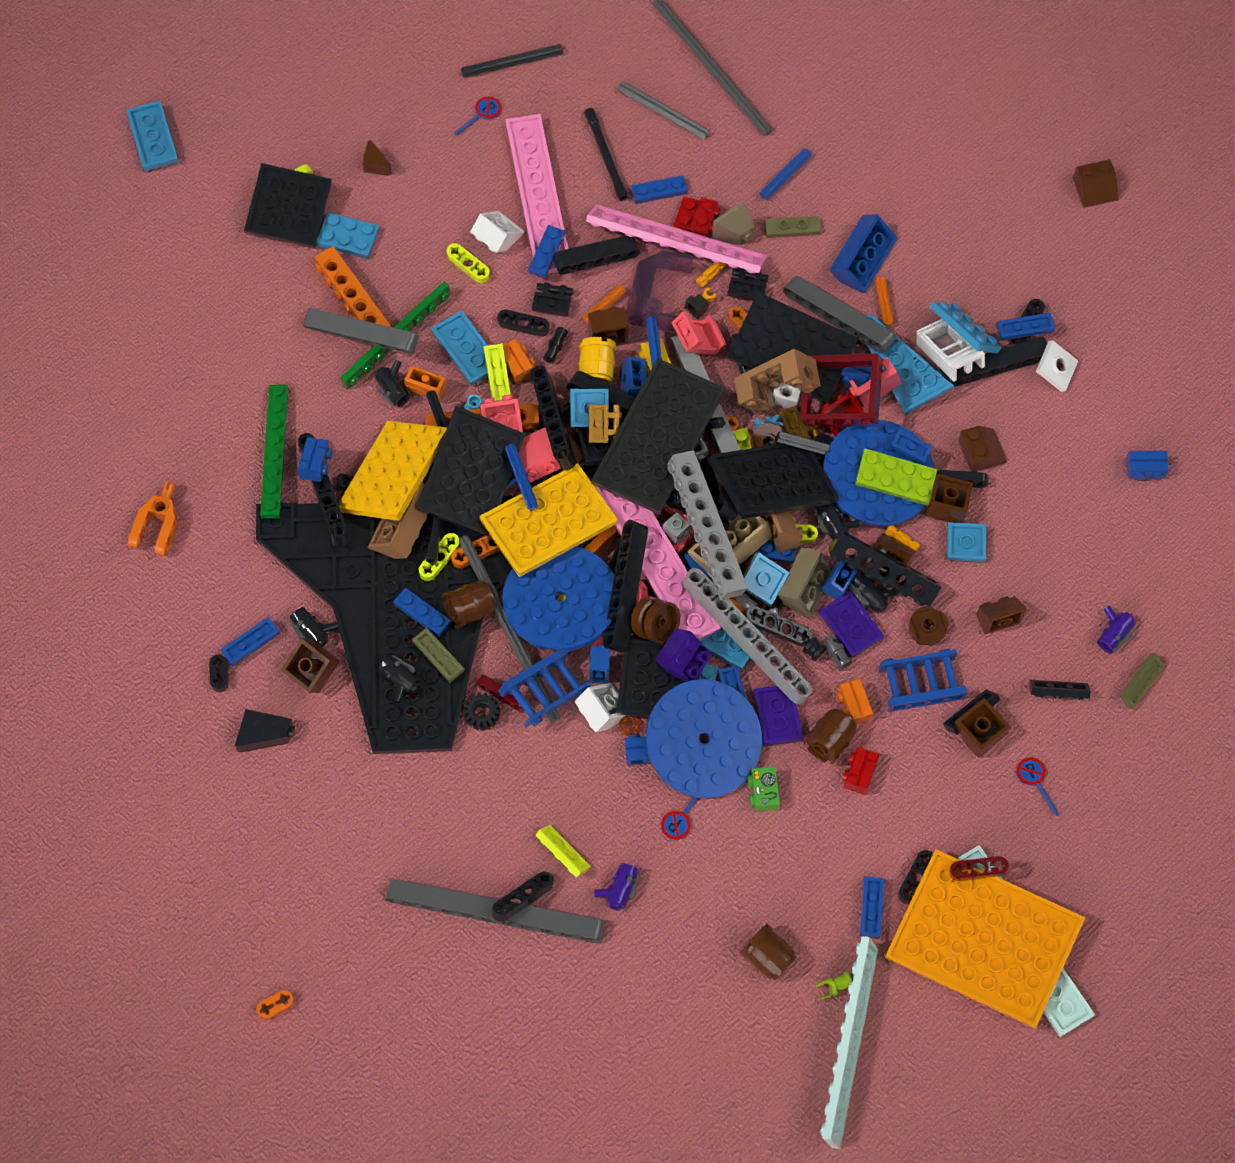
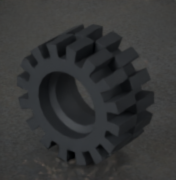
[464,692,500,731]

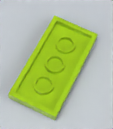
[855,449,937,506]

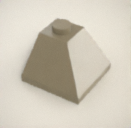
[712,202,755,245]

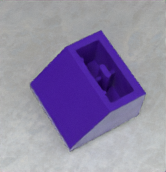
[655,629,713,682]

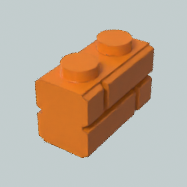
[503,339,536,384]
[404,365,447,402]
[836,679,874,725]

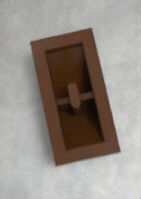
[363,140,392,176]

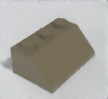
[778,547,832,619]

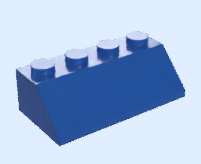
[830,214,897,293]

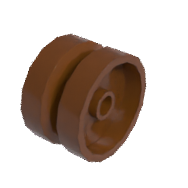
[631,596,680,644]

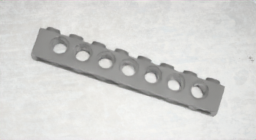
[668,450,747,600]

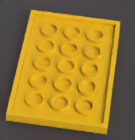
[338,421,447,521]
[480,463,618,577]

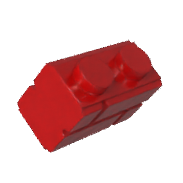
[842,747,879,795]

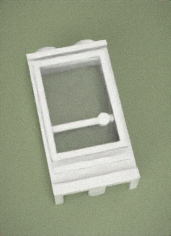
[916,319,985,382]

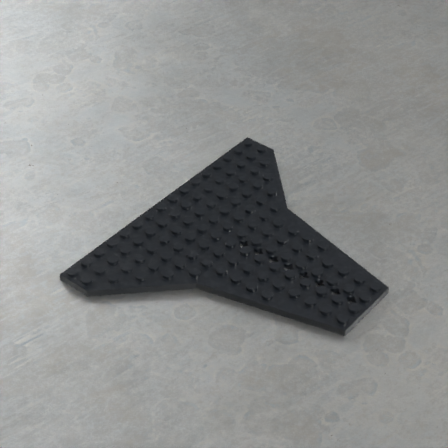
[256,496,516,754]

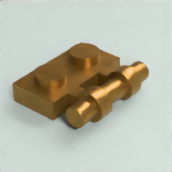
[588,405,622,443]
[778,405,821,439]

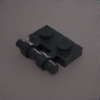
[727,268,769,301]
[532,282,573,316]

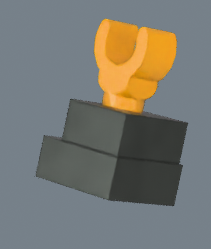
[685,287,716,319]

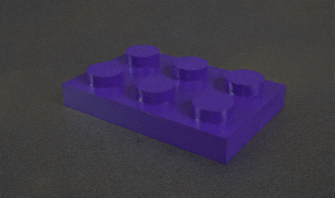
[819,591,884,658]
[753,686,803,746]

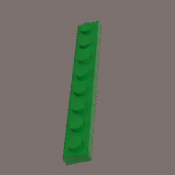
[340,281,450,390]
[260,385,288,518]

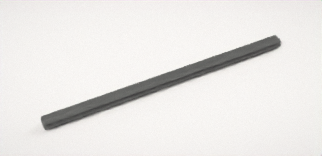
[653,0,771,136]
[459,535,560,722]

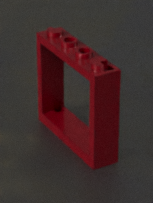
[800,353,883,428]

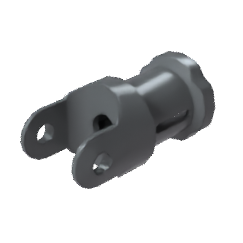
[824,636,853,670]

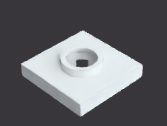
[1036,340,1078,392]

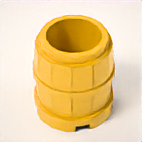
[578,337,616,384]

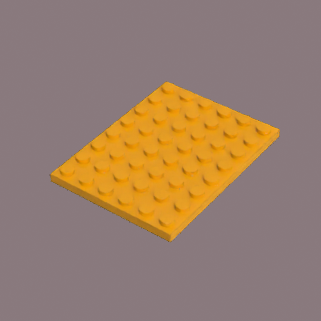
[885,849,1086,1029]

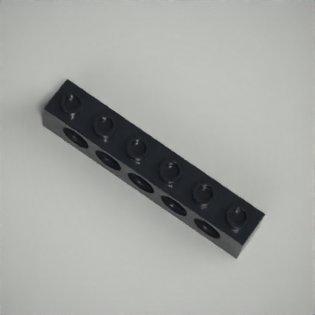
[828,529,942,607]

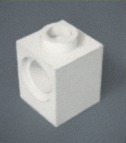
[773,382,801,409]

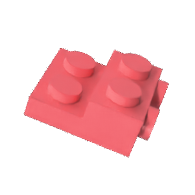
[480,394,523,433]

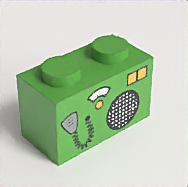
[748,767,780,812]

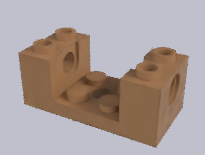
[734,349,821,414]

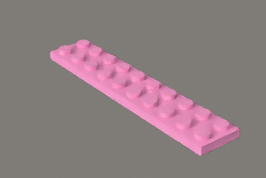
[505,114,568,276]
[586,204,768,273]
[594,485,721,640]

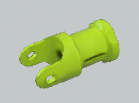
[815,971,853,1000]

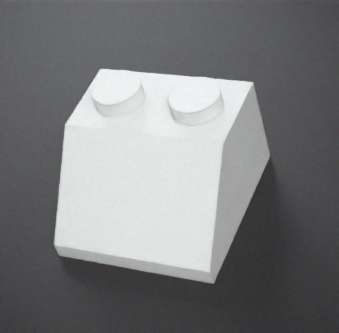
[470,211,525,253]
[574,683,629,733]

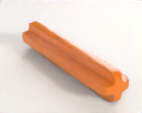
[876,277,894,327]
[583,284,626,325]

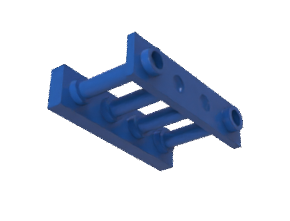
[878,649,967,712]
[498,651,591,728]

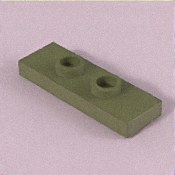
[765,216,821,238]
[412,628,465,683]
[1119,653,1165,709]

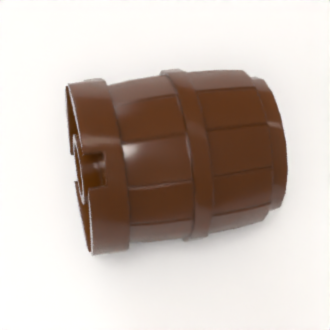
[442,581,496,629]
[803,709,857,764]
[739,923,797,981]

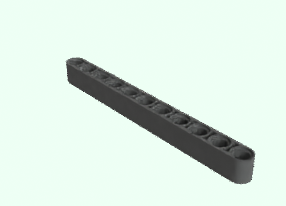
[385,879,605,943]

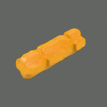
[696,262,726,287]
[885,526,920,552]

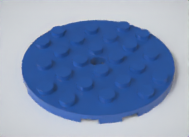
[823,420,935,527]
[503,546,616,652]
[645,679,762,798]

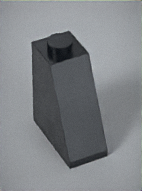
[235,709,295,753]

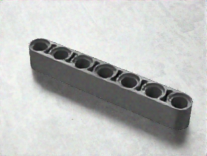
[783,276,896,353]
[302,308,419,354]

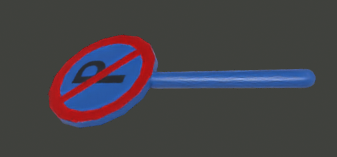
[454,96,502,135]
[1016,757,1058,816]
[661,797,698,840]

